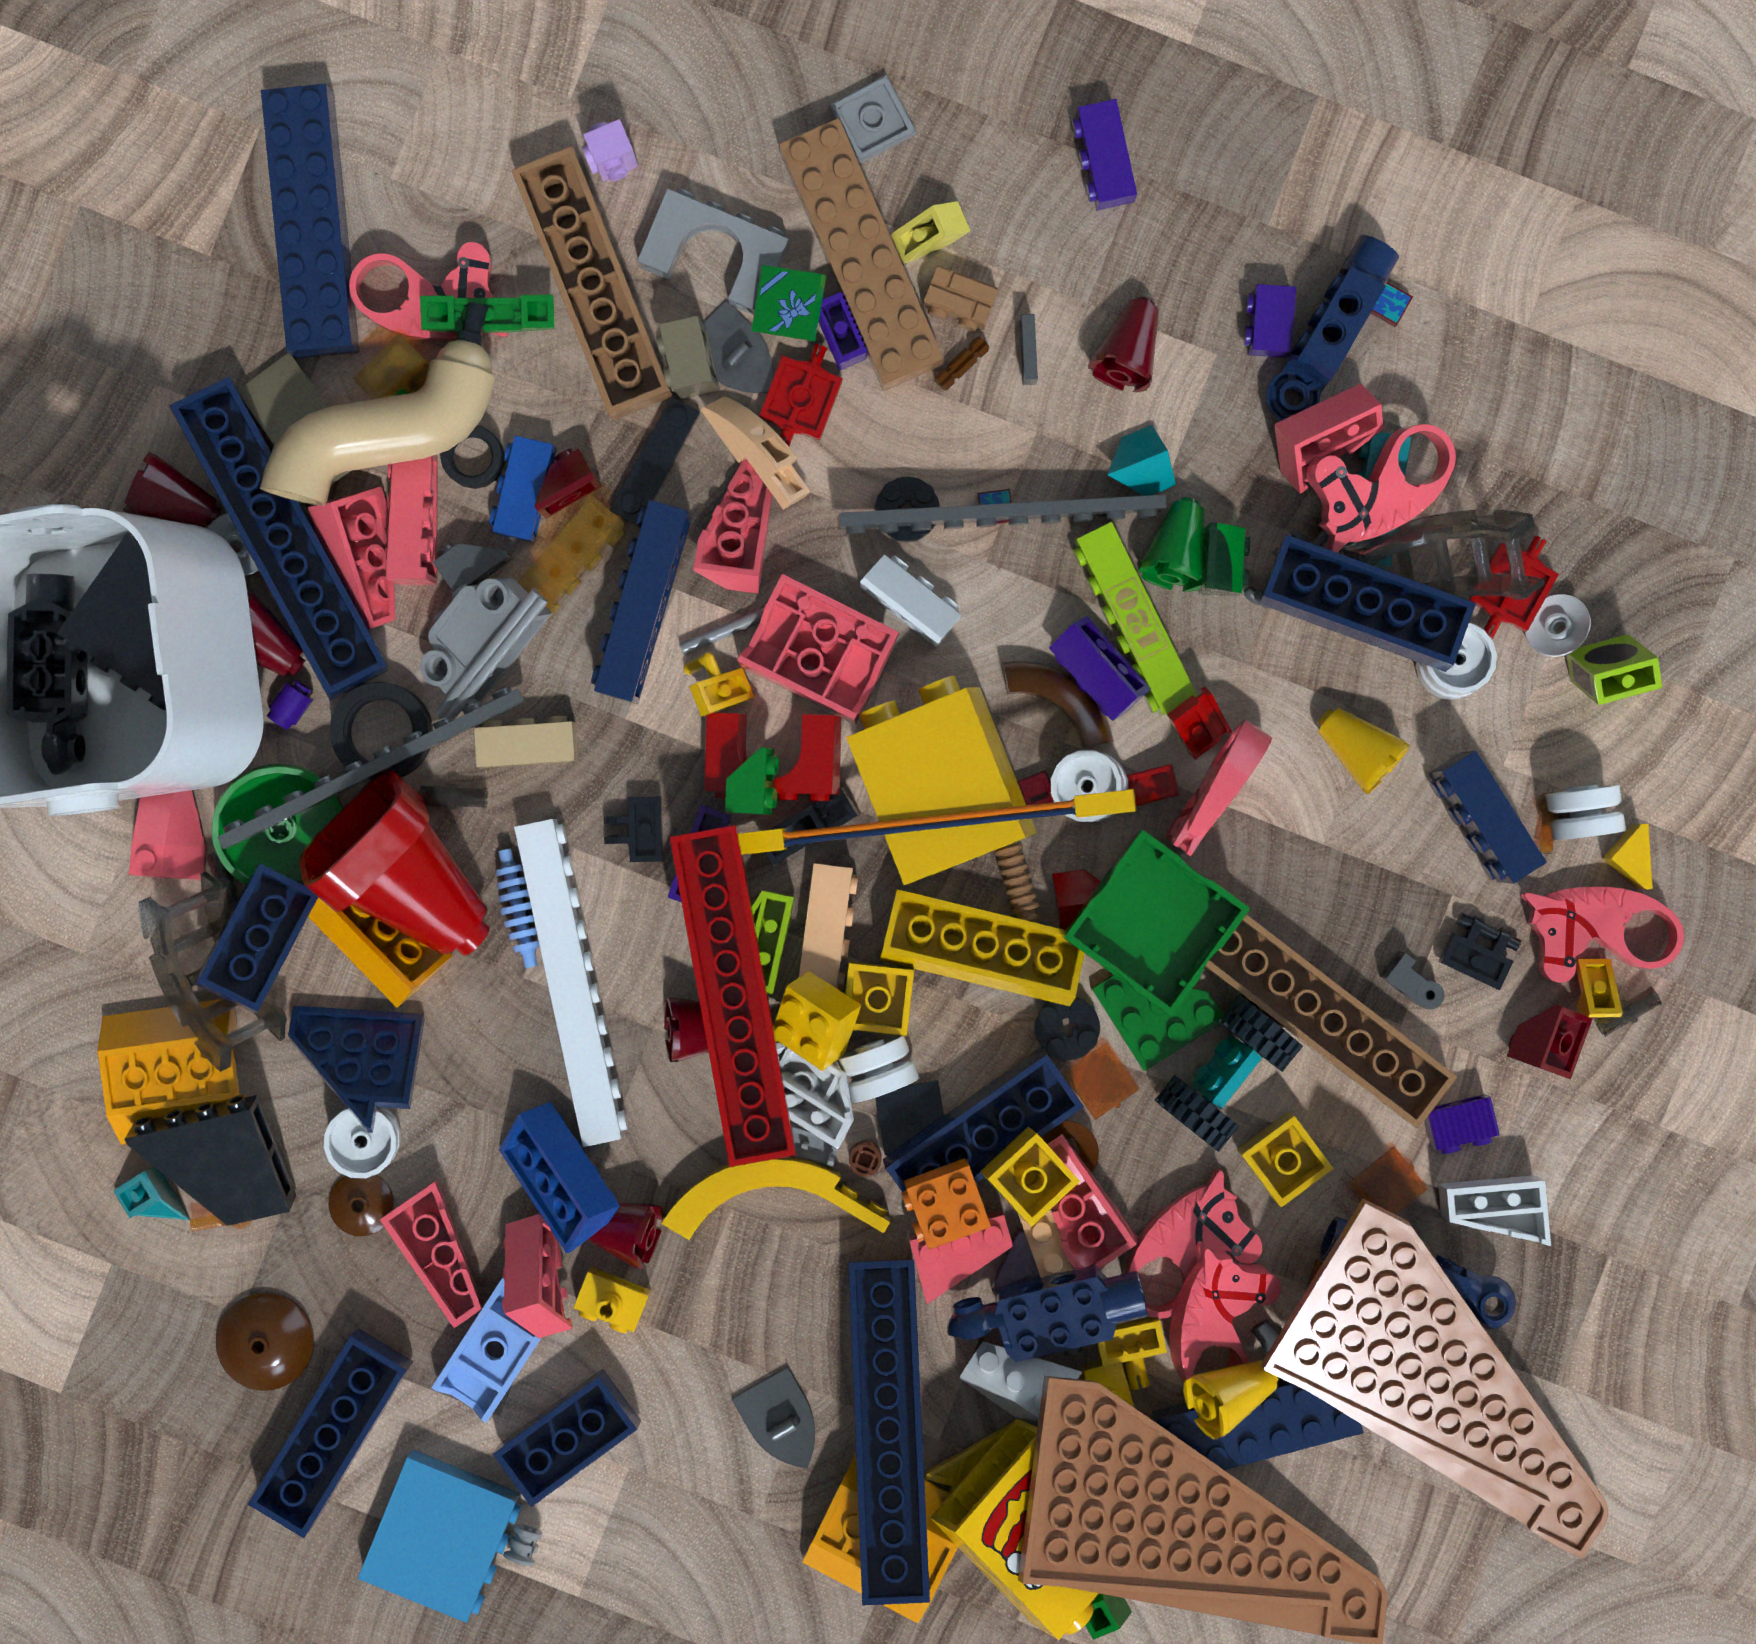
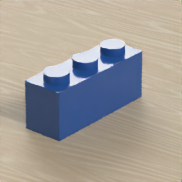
[489,435,557,543]

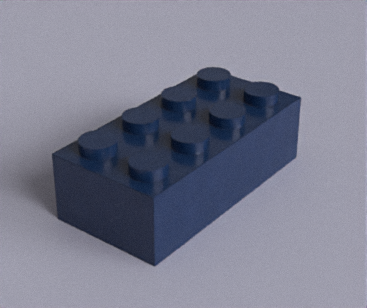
[1428,751,1547,884]
[193,863,318,1013]
[493,1368,641,1507]

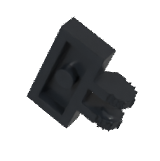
[604,796,663,862]

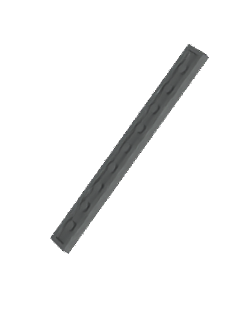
[837,495,1167,535]
[217,687,525,849]

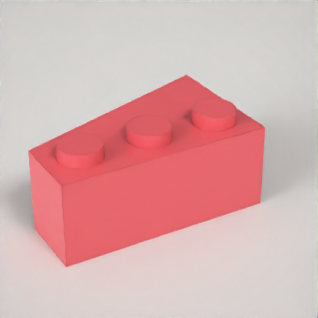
[909,1209,1013,1304]

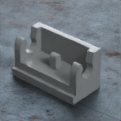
[791,1122,837,1167]

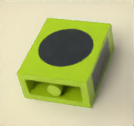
[1566,634,1663,705]

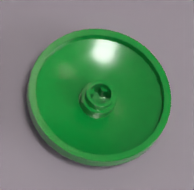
[212,764,343,886]

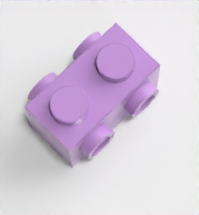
[581,119,639,182]

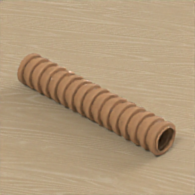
[994,841,1042,922]

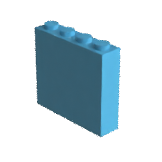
[358,1450,522,1623]

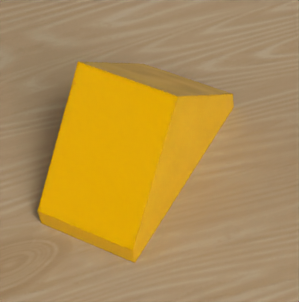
[1602,824,1653,889]

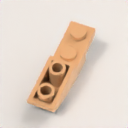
[701,396,811,510]
[1018,1209,1073,1278]

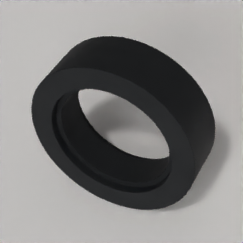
[330,682,433,780]

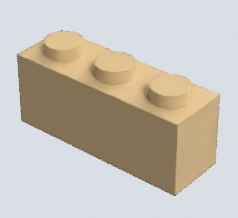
[474,716,578,768]

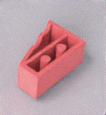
[1274,383,1383,494]
[502,1214,573,1338]

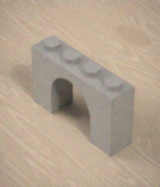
[637,188,789,315]

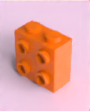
[901,1158,991,1250]

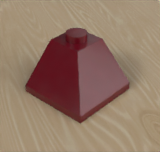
[534,448,602,519]
[1507,1004,1593,1079]

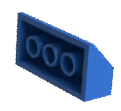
[499,1102,620,1254]

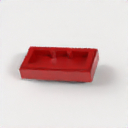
[1127,764,1180,807]

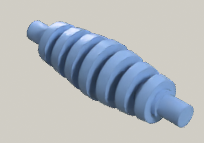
[496,848,540,969]

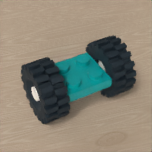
[1154,995,1303,1152]

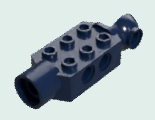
[1266,235,1399,421]
[1320,1216,1516,1330]
[947,1265,1148,1362]

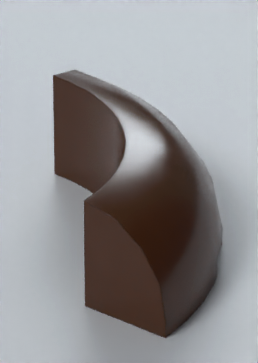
[1002,661,1114,748]

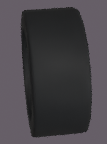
[440,425,505,489]

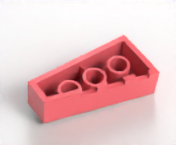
[386,455,438,585]
[380,1179,483,1328]

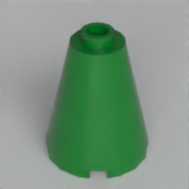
[1138,497,1204,592]

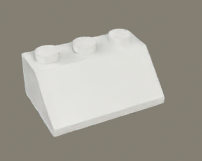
[860,554,961,648]

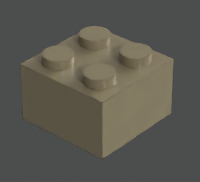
[656,315,720,399]

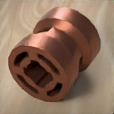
[849,1140,882,1177]

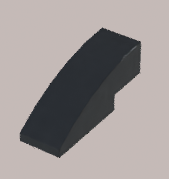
[764,786,861,866]

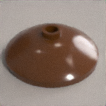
[216,1292,314,1391]

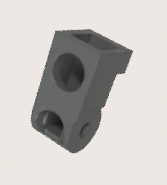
[1379,951,1444,1009]

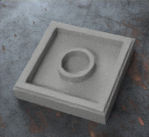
[829,75,917,165]

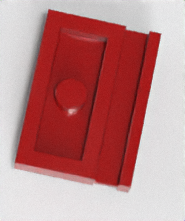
[1167,686,1232,760]

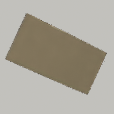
[237,353,350,485]

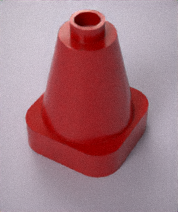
[299,769,490,956]

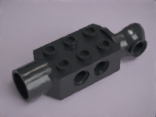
[6,574,88,775]

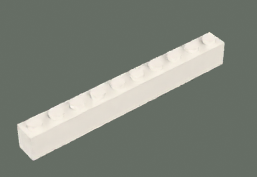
[514,819,628,1147]

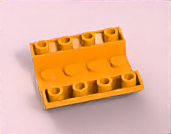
[97,999,247,1145]
[802,1454,958,1623]

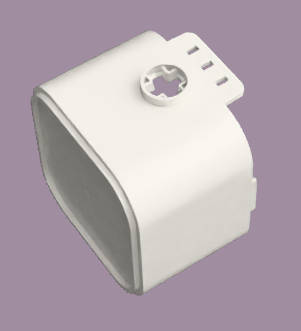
[0,504,264,816]

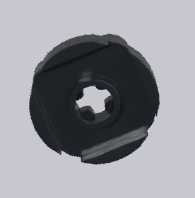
[875,477,940,543]
[1034,997,1100,1060]

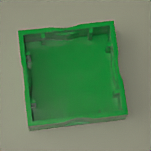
[1061,830,1251,1016]

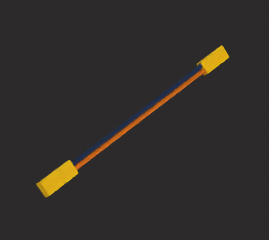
[738,789,1136,855]

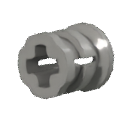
[503,1524,542,1566]

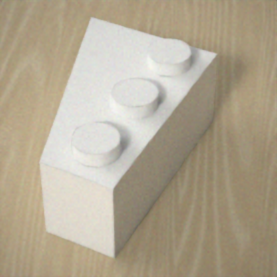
[1438,1175,1551,1246]
[960,1341,1082,1427]

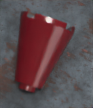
[1088,297,1159,393]
[123,452,221,528]
[247,590,306,677]
[664,997,709,1062]
[587,1202,664,1270]

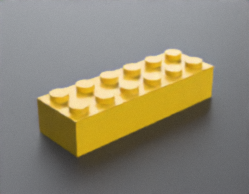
[880,889,1085,1006]

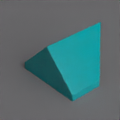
[1107,425,1176,496]
[114,1167,190,1220]

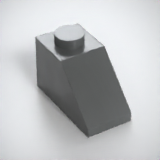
[432,543,512,592]

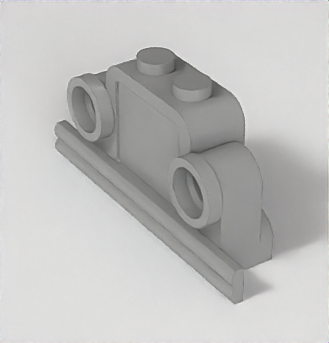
[420,578,553,720]

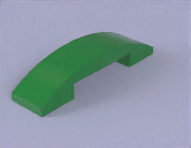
[420,295,555,333]

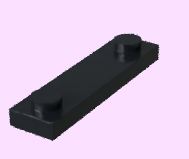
[610,396,701,527]

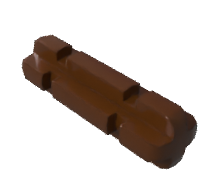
[935,336,989,391]

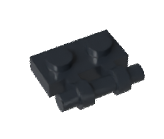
[1438,912,1521,990]

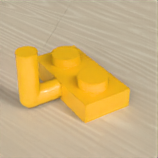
[683,652,755,717]

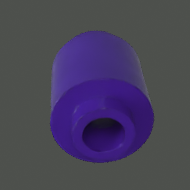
[266,680,314,730]

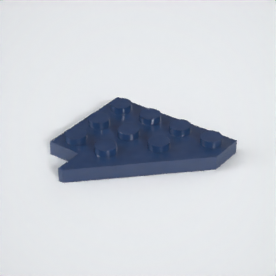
[288,1006,425,1133]

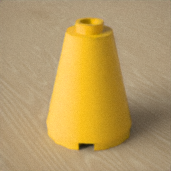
[1317,707,1410,795]
[1183,1360,1278,1439]

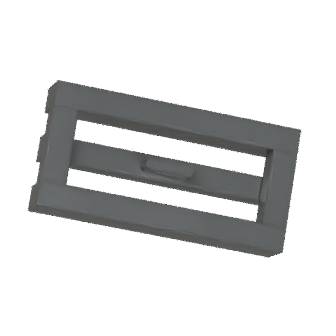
[1020,314,1038,385]

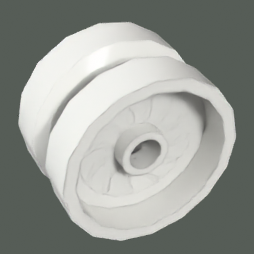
[1415,623,1497,700]
[1051,750,1128,822]
[1546,784,1626,840]
[837,1035,919,1103]
[324,1107,401,1178]

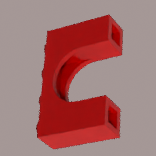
[705,713,842,801]

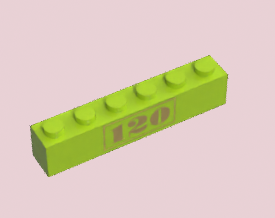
[1072,522,1197,716]

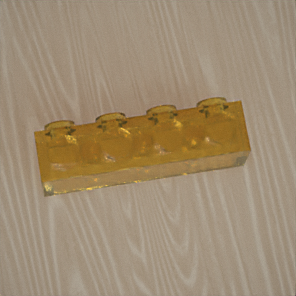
[518,496,625,621]

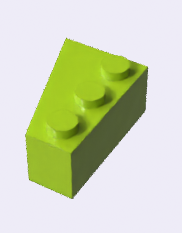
[752,890,795,994]

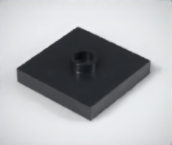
[875,1080,944,1155]

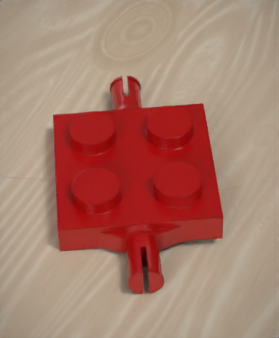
[759,343,843,447]
[1468,535,1559,639]

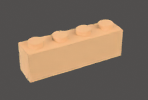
[799,863,858,991]

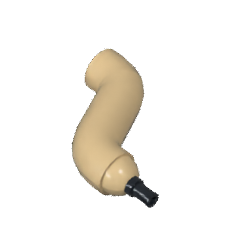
[260,302,495,506]

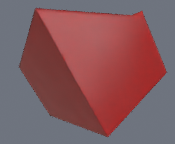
[1052,869,1101,930]

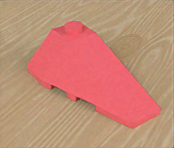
[693,459,773,594]
[308,486,396,629]
[129,790,207,880]
[1047,1134,1139,1269]

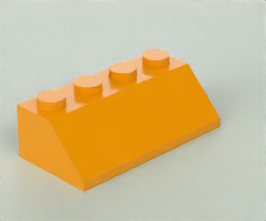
[308,898,453,1008]

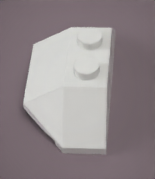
[777,1042,854,1149]

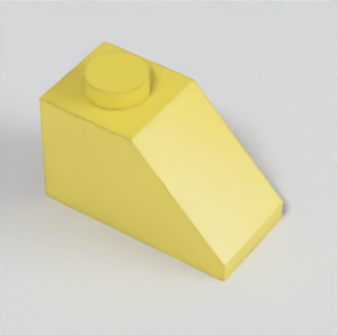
[890,201,970,264]

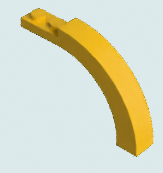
[661,1156,890,1240]

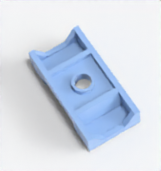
[431,1277,541,1423]

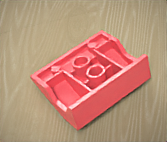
[737,574,899,724]

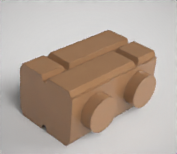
[923,265,999,332]

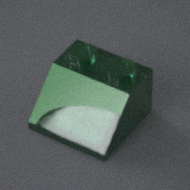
[1199,522,1250,596]

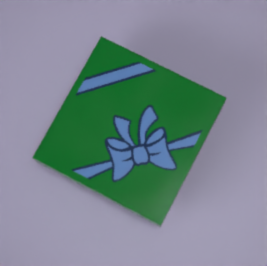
[751,265,826,342]

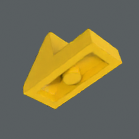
[1576,959,1623,1017]

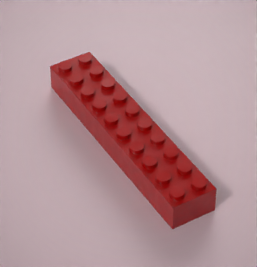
[670,825,796,1167]

